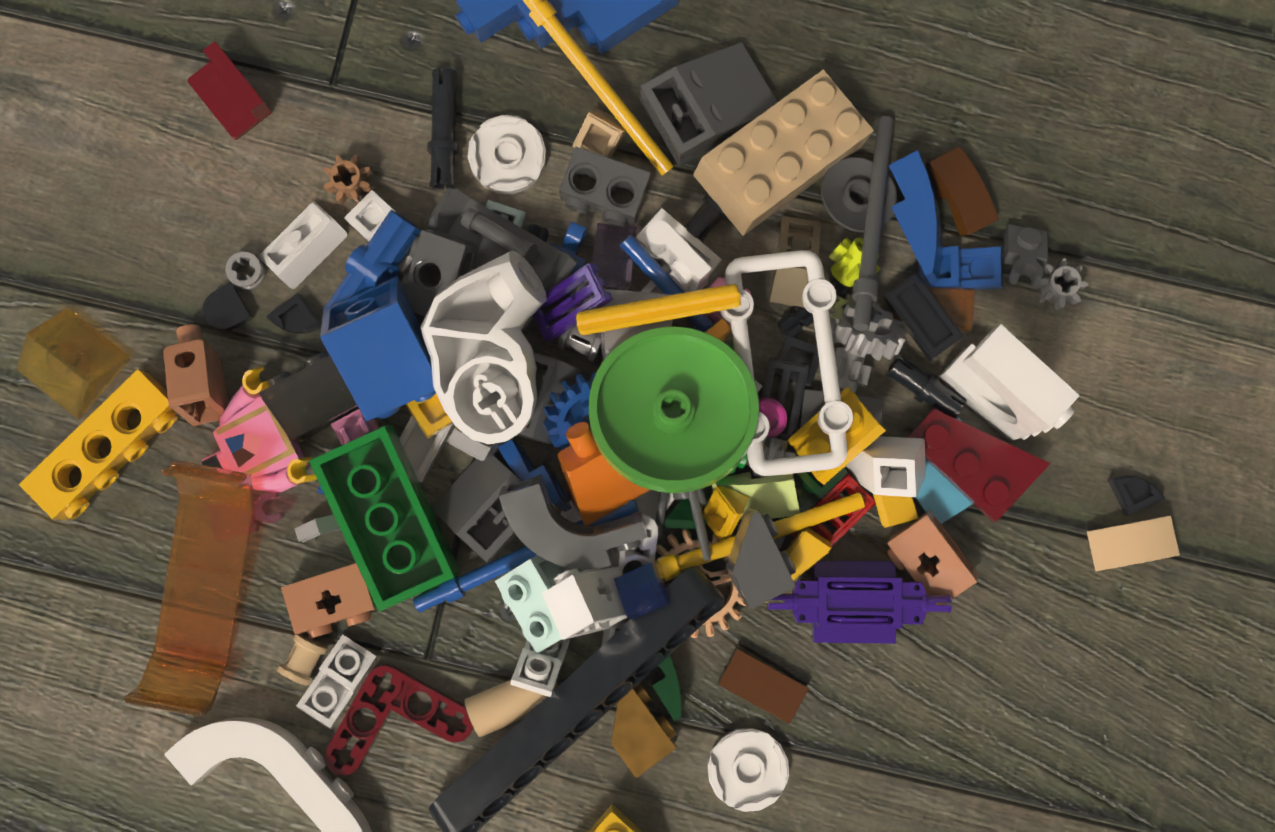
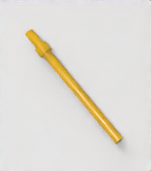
[523,0,674,176]
[627,492,865,589]

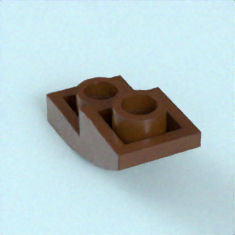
[925,146,999,235]

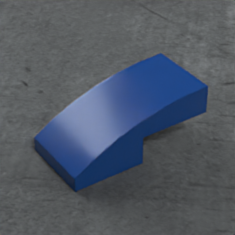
[919,246,1003,290]
[498,439,572,512]

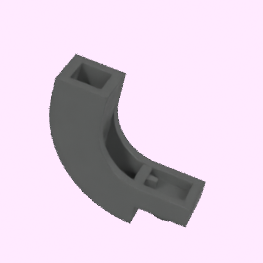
[499,474,647,569]

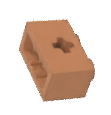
[887,509,979,605]
[281,563,377,639]

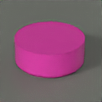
[759,397,787,438]

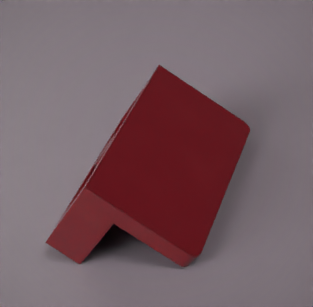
[187,41,272,140]

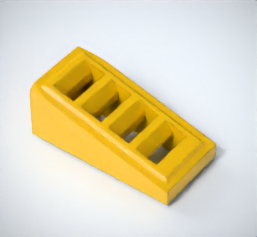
[765,527,832,603]

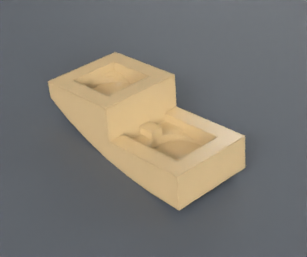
[1087,515,1180,571]

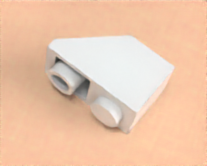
[844,436,926,497]

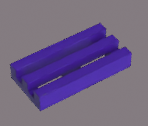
[533,263,613,341]

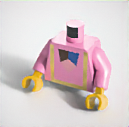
[202,366,317,492]

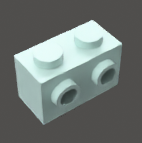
[495,555,564,653]

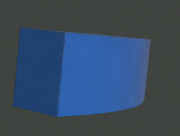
[889,150,942,285]

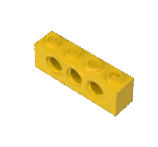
[19,369,178,521]

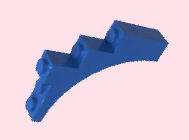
[455,0,678,55]

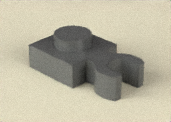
[1004,224,1048,288]

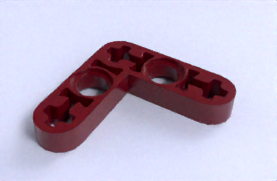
[325,664,474,776]

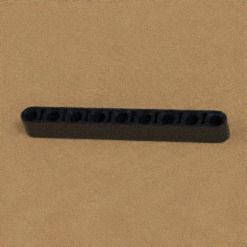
[429,566,725,832]

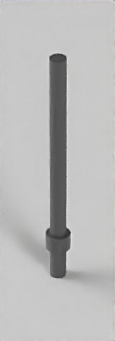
[852,116,894,331]

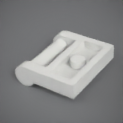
[645,220,712,291]

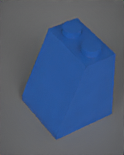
[320,277,436,421]

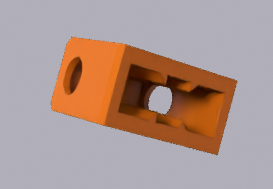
[557,422,650,526]

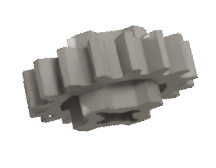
[829,294,907,361]

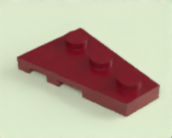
[906,409,1051,523]

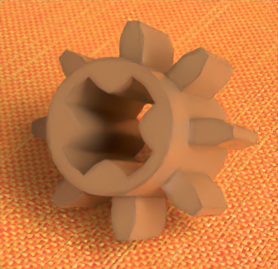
[323,155,373,205]

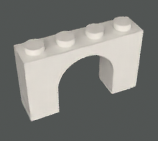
[938,324,1080,442]

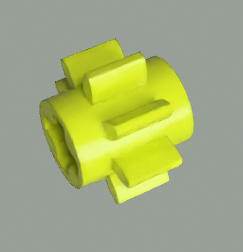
[829,238,880,287]

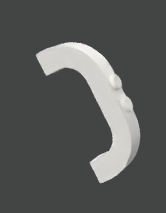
[164,717,372,832]

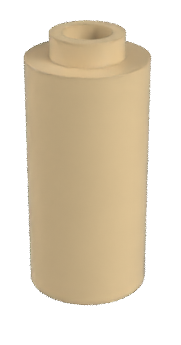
[464,680,558,737]

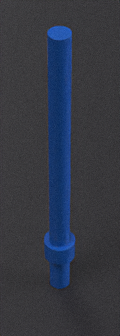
[413,499,639,613]

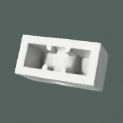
[542,566,639,640]

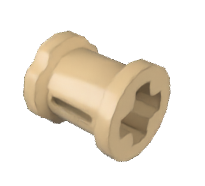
[277,634,329,686]

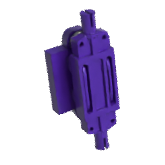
[767,561,952,644]

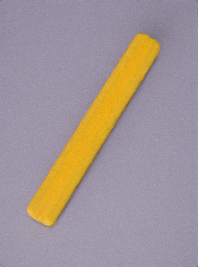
[576,284,741,336]

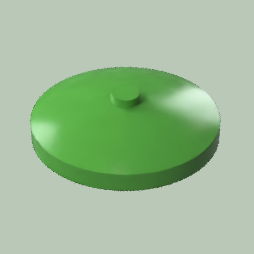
[589,327,759,493]

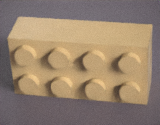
[693,69,874,236]

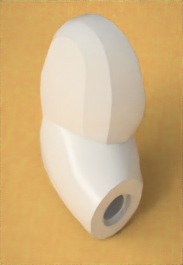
[420,250,547,444]

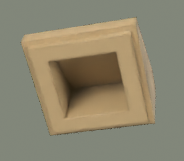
[572,108,626,159]

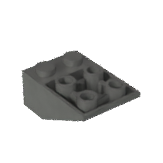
[640,42,778,167]

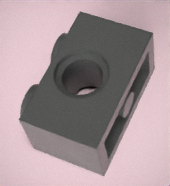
[401,230,479,316]

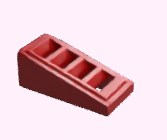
[790,474,876,547]

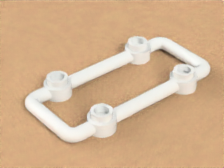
[721,250,853,476]

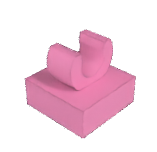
[331,409,380,445]

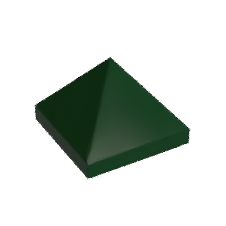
[663,499,706,529]

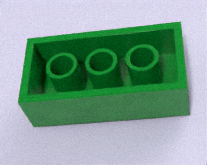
[309,425,460,612]

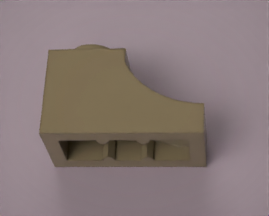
[769,216,821,308]

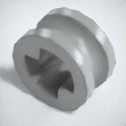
[225,251,266,290]

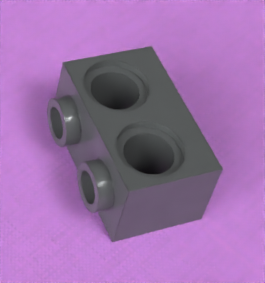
[559,146,651,227]

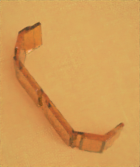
[124,460,255,717]

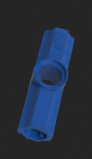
[324,210,421,309]

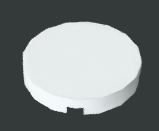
[468,115,547,195]
[707,728,789,812]

